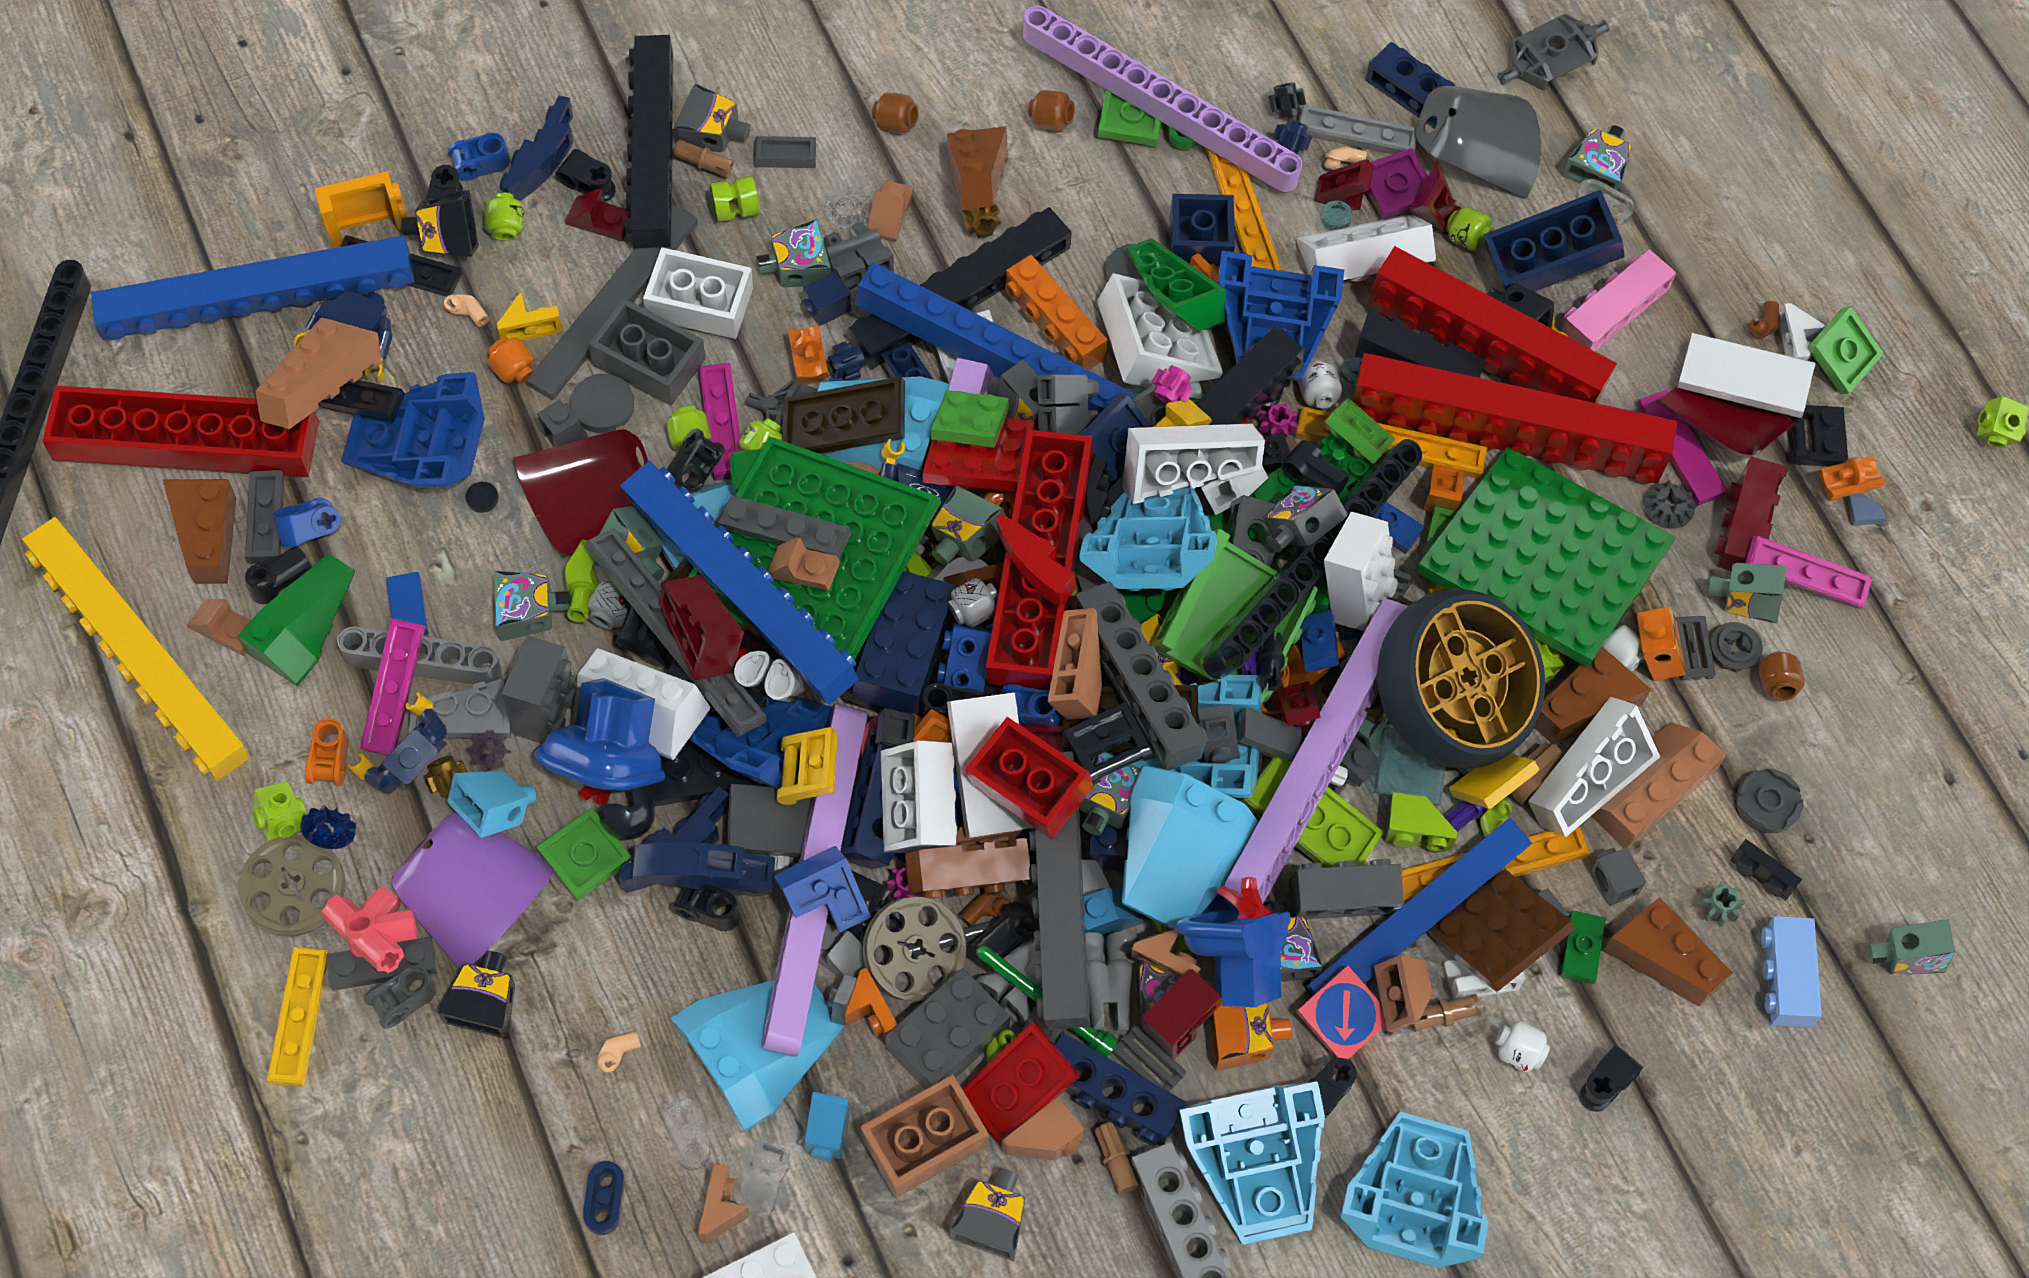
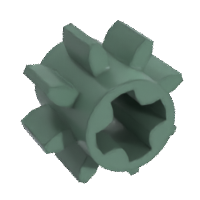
[1698,881,1745,926]

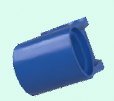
[448,132,510,181]
[273,498,341,547]
[1002,684,1063,726]

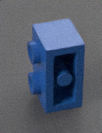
[936,622,992,692]

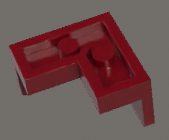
[1142,969,1222,1060]

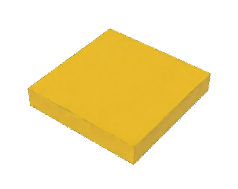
[1449,753,1540,809]

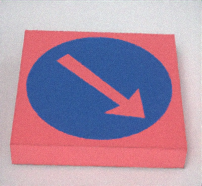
[1295,965,1386,1059]

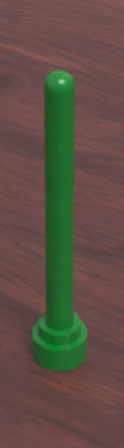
[977,945,1119,1057]

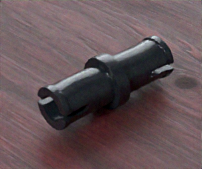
[1258,630,1285,691]

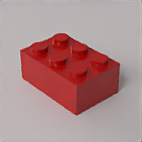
[965,716,1094,840]

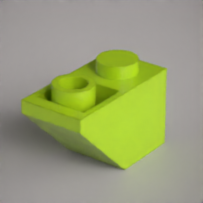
[1385,792,1457,852]

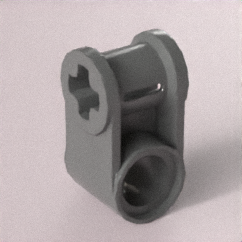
[364,965,436,1029]

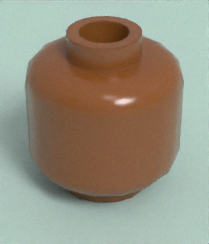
[1028,90,1075,131]
[872,92,919,134]
[1758,651,1805,701]

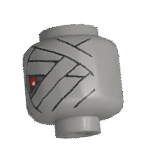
[948,578,998,628]
[587,581,632,630]

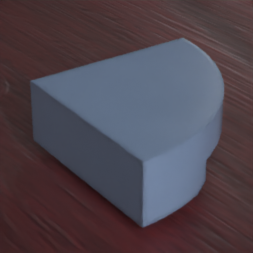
[1846,493,1886,526]

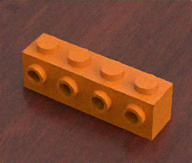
[1005,255,1108,370]

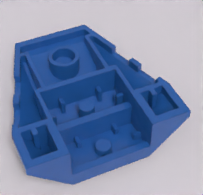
[1218,251,1344,381]
[341,372,485,488]
[689,696,832,789]

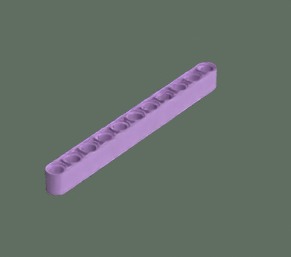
[1023,6,1302,192]
[1225,598,1408,903]
[761,703,867,1057]

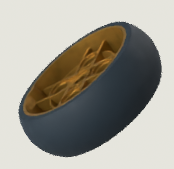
[1377,589,1545,768]

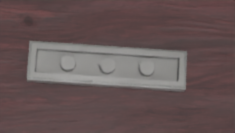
[1299,105,1417,154]

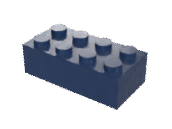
[1484,190,1625,292]
[853,571,956,715]

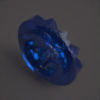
[300,805,356,849]

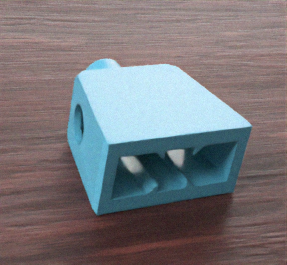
[447,771,536,837]

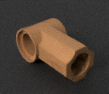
[1510,741,1563,806]

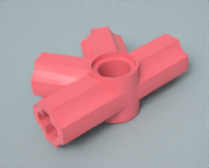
[321,887,418,973]

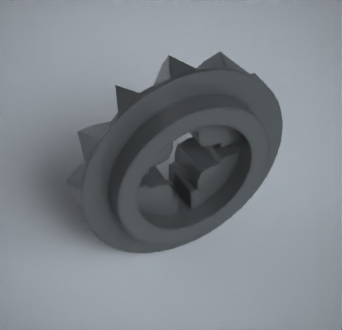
[1644,480,1697,528]
[1710,622,1763,672]

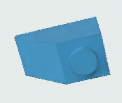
[1084,888,1148,937]
[805,1092,850,1162]

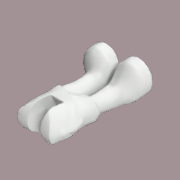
[734,651,805,701]

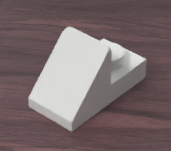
[1779,303,1826,361]

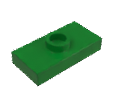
[1560,910,1606,984]

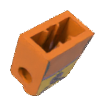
[1637,607,1686,681]
[1210,1001,1292,1071]

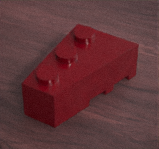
[1714,456,1789,571]
[658,575,744,681]

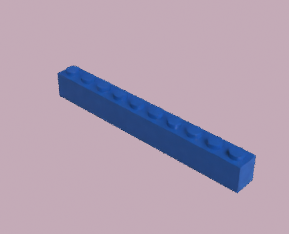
[91,235,415,340]
[854,262,1137,414]
[620,461,859,706]

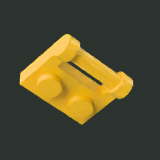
[777,727,838,805]

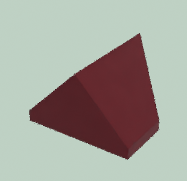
[1408,159,1461,235]

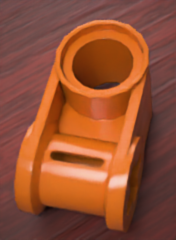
[305,718,349,786]

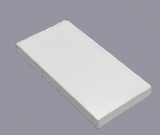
[1677,333,1815,418]
[947,692,1034,838]

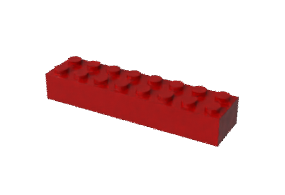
[1367,246,1617,403]
[42,385,319,477]
[986,429,1093,691]

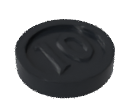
[466,482,499,513]

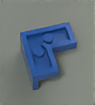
[774,846,871,932]

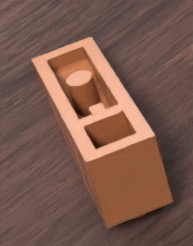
[1048,608,1102,720]

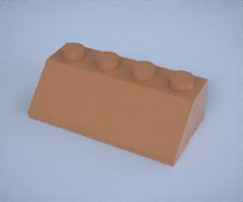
[1591,722,1727,849]

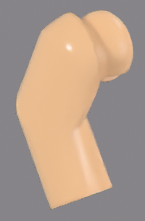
[444,294,490,327]
[596,1031,641,1073]

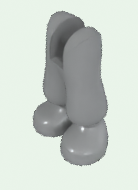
[976,928,1042,1025]
[1085,931,1138,1031]

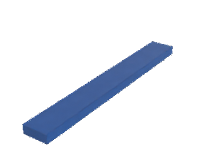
[1306,818,1532,994]

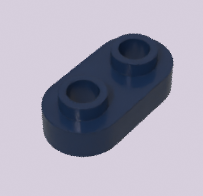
[583,1161,625,1235]

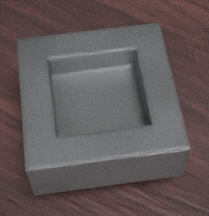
[827,975,857,1025]

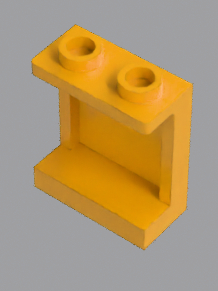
[314,171,407,248]

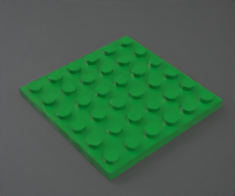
[688,436,941,660]
[1416,447,1676,668]

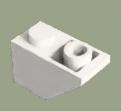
[1200,466,1268,515]

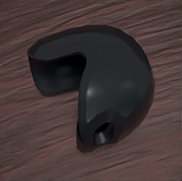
[596,786,655,840]

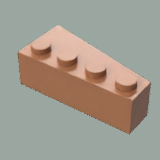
[255,317,382,429]

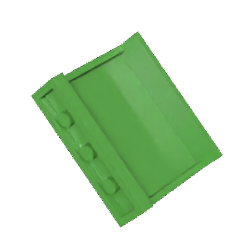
[1152,528,1318,703]

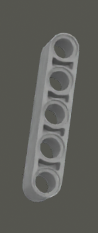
[337,627,502,684]

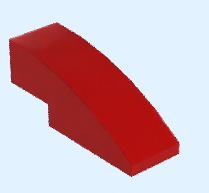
[996,513,1076,609]

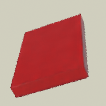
[962,1022,1081,1147]

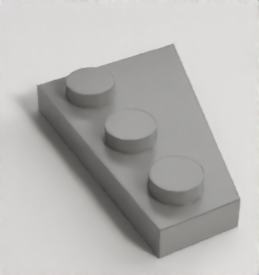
[408,673,512,738]

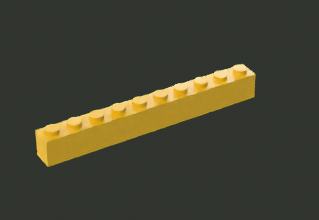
[22,517,250,782]

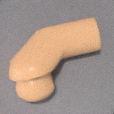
[1324,146,1368,170]

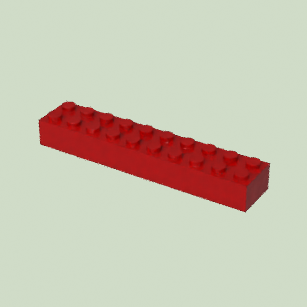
[1352,353,1678,484]

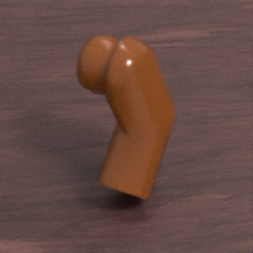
[1748,301,1779,339]
[959,894,1010,927]

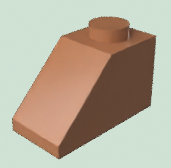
[1374,955,1433,1032]
[1002,1097,1085,1161]

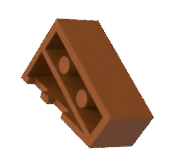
[947,126,1008,210]
[1534,647,1651,744]

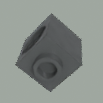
[1591,847,1646,906]

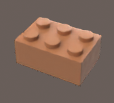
[860,1075,989,1198]

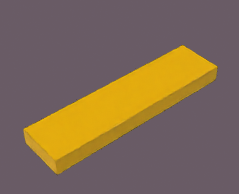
[267,947,330,1087]

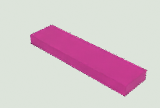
[699,363,742,481]
[1637,389,1727,507]
[1746,536,1872,608]
[360,618,426,755]

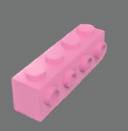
[1561,249,1677,351]

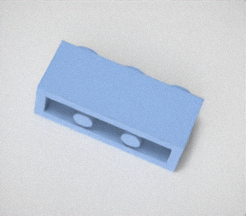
[1761,916,1822,1028]

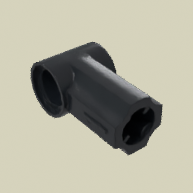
[1281,440,1350,496]
[245,546,312,604]
[971,902,1040,968]

